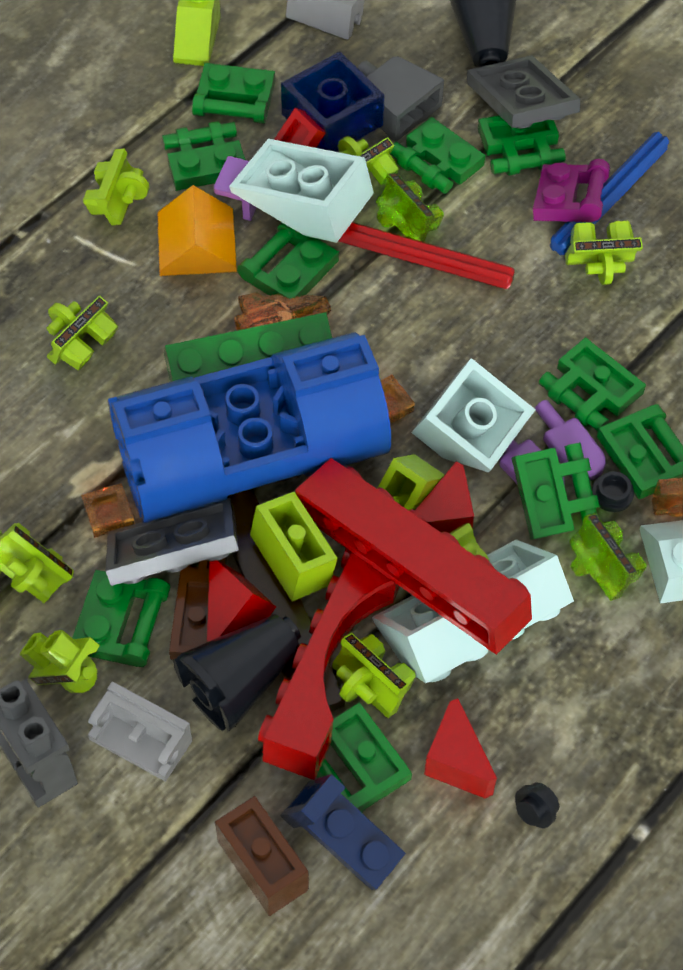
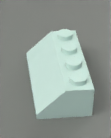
[372,540,574,684]

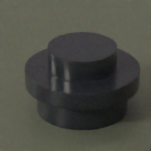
[592,471,634,512]
[515,782,560,828]

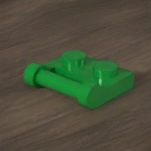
[192,63,275,124]
[237,222,339,309]
[597,404,683,500]
[72,570,171,667]
[316,702,412,813]

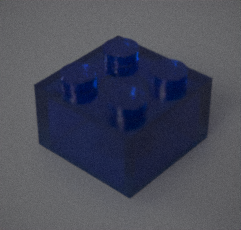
[281,51,384,152]

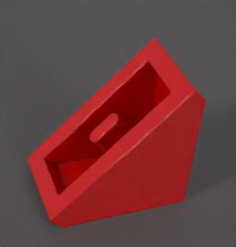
[416,461,474,533]
[207,560,276,642]
[424,698,497,798]

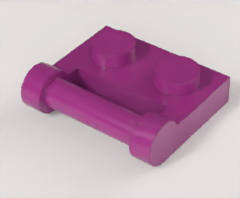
[533,159,610,222]

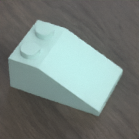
[229,139,374,243]

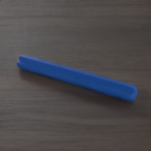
[550,132,669,255]

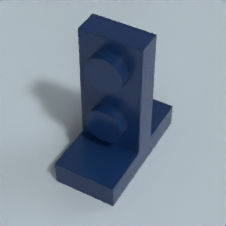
[280,774,406,890]

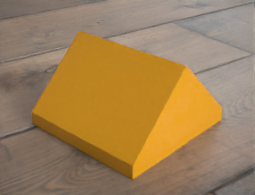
[158,185,237,276]

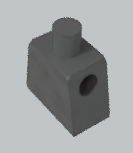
[354,57,444,142]

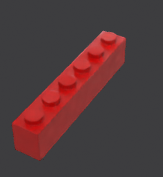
[295,458,532,655]

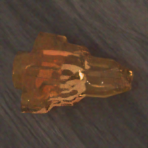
[234,292,331,330]

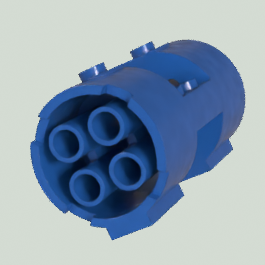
[108,332,391,523]

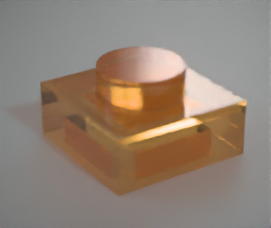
[380,375,415,424]
[651,478,683,517]
[81,483,135,538]

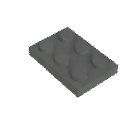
[467,55,580,128]
[106,498,239,586]

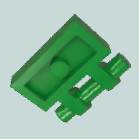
[478,115,566,176]
[390,117,486,194]
[162,121,245,191]
[539,337,646,431]
[511,442,600,540]

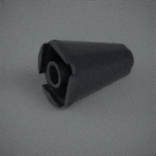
[450,0,516,67]
[173,614,301,732]

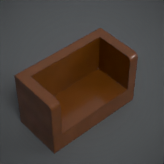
[215,796,309,917]

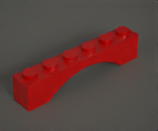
[258,548,400,780]

